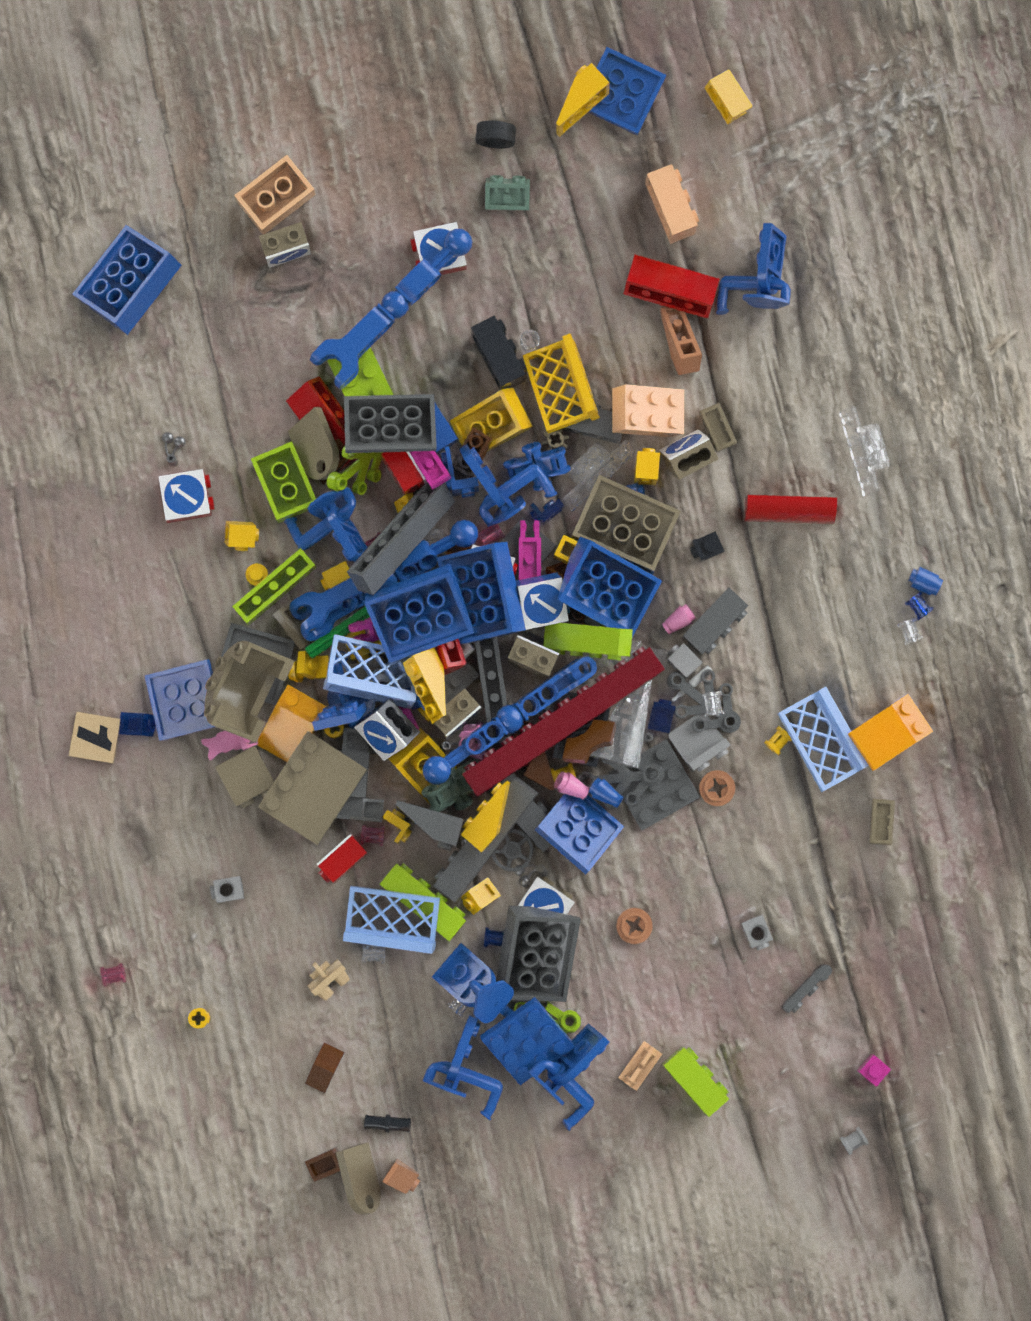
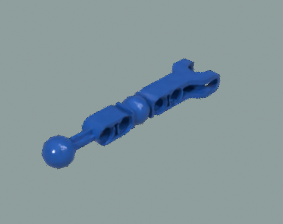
[310,229,473,389]
[289,520,478,641]
[423,657,597,785]

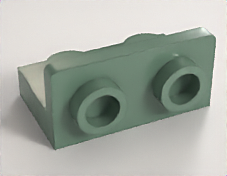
[485,175,530,210]

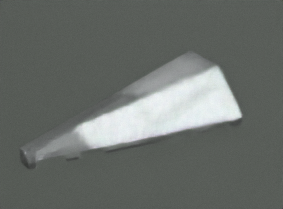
[590,680,652,769]

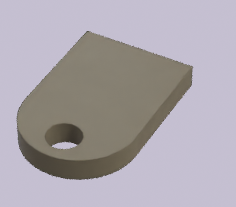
[288,407,339,480]
[336,1142,381,1215]

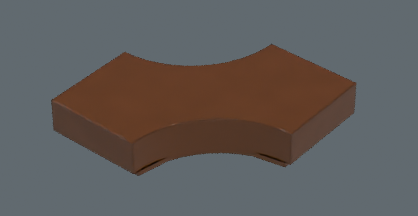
[562,720,616,764]

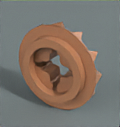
[699,770,735,806]
[616,908,653,944]

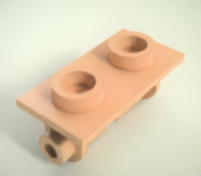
[618,1041,662,1091]

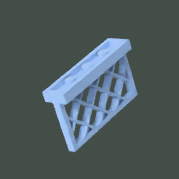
[323,635,418,709]
[778,687,869,792]
[343,885,440,954]

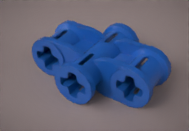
[503,442,571,491]

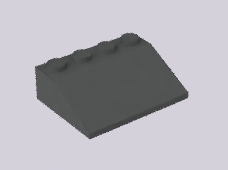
[344,394,437,453]
[396,800,464,851]
[496,905,581,1002]

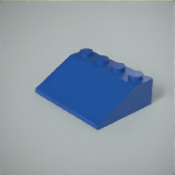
[72,225,182,335]
[557,537,662,637]
[437,542,526,645]
[364,564,474,663]

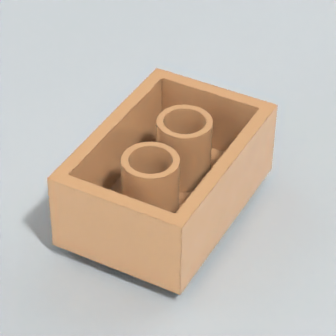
[234,155,316,235]
[645,164,699,244]
[612,385,684,437]

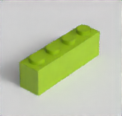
[232,548,316,626]
[543,623,633,660]
[380,863,466,942]

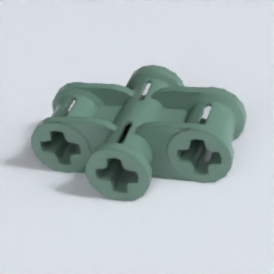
[421,760,478,812]

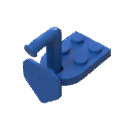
[716,223,791,315]
[459,444,557,527]
[284,487,368,562]
[312,651,374,731]
[432,943,514,1023]
[423,1015,503,1120]
[529,1023,610,1131]

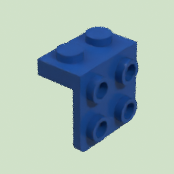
[441,446,479,498]

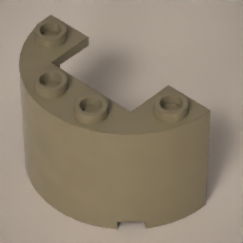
[204,641,294,743]

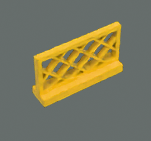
[522,333,600,434]

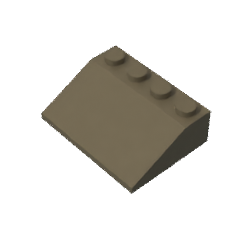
[571,475,681,575]
[258,731,368,845]

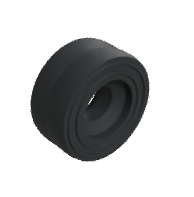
[475,120,516,149]

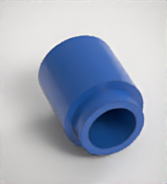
[908,566,943,596]

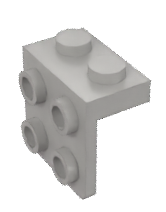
[668,713,731,772]

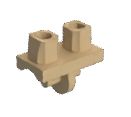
[307,959,350,1001]

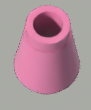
[662,604,696,635]
[554,771,589,799]

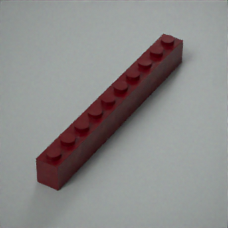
[462,647,665,798]

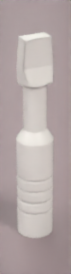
[671,665,713,702]

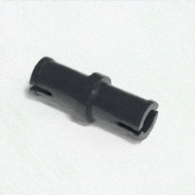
[364,1114,411,1133]

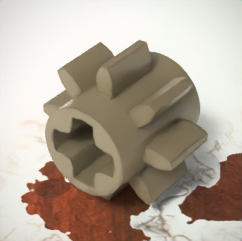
[542,428,569,450]

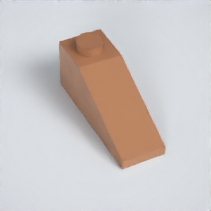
[660,307,702,375]
[382,1159,420,1194]

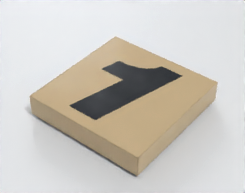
[69,712,121,764]

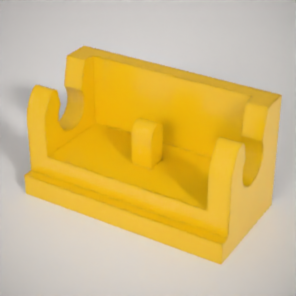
[704,70,753,124]

